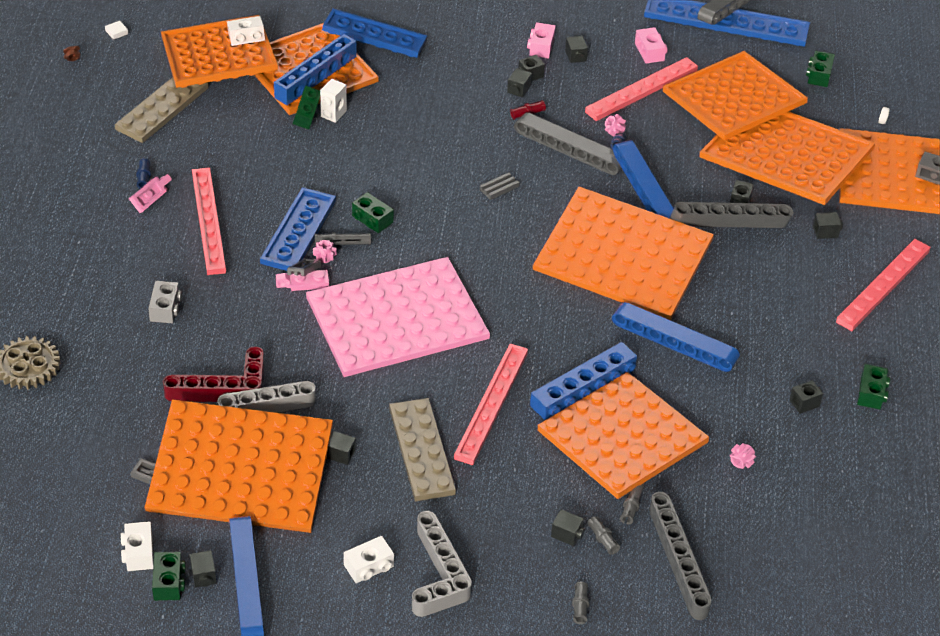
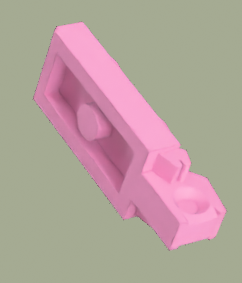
[129,174,172,213]
[276,270,329,291]

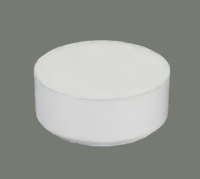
[878,107,890,124]

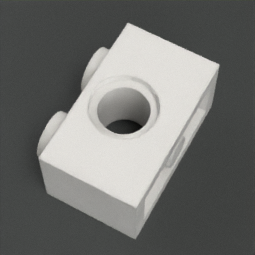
[227,16,265,46]
[320,79,347,123]
[121,522,153,571]
[344,536,394,583]

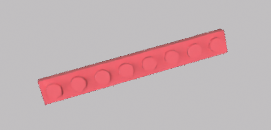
[585,57,698,121]
[192,168,226,275]
[836,239,931,331]
[454,344,528,465]

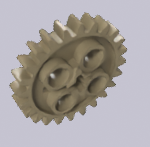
[0,336,61,390]

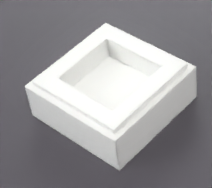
[105,21,128,39]

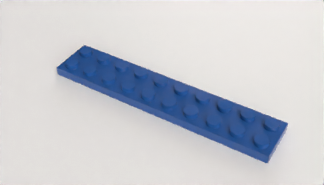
[644,0,810,47]

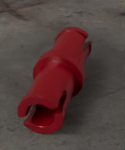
[510,100,546,120]

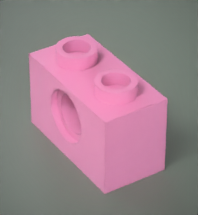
[527,22,556,59]
[635,27,667,63]

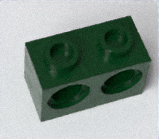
[806,50,835,87]
[292,85,320,130]
[352,192,394,233]
[857,364,890,410]
[152,552,186,601]

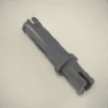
[315,232,371,247]
[620,482,645,525]

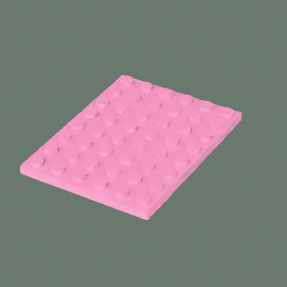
[306,257,490,377]

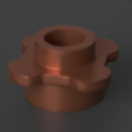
[63,46,80,61]

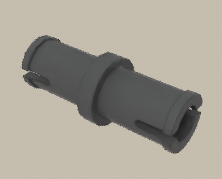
[588,516,620,555]
[572,582,589,624]

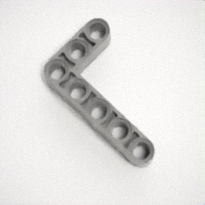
[218,381,316,413]
[412,511,472,617]

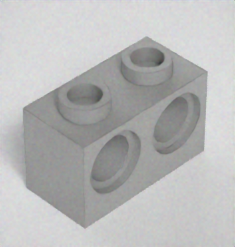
[149,281,182,323]

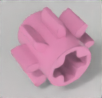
[605,114,626,137]
[313,240,336,263]
[730,443,756,469]

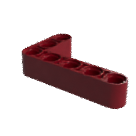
[163,346,264,402]

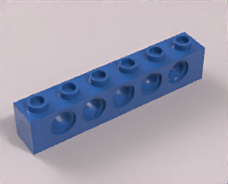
[274,34,356,105]
[530,342,637,420]

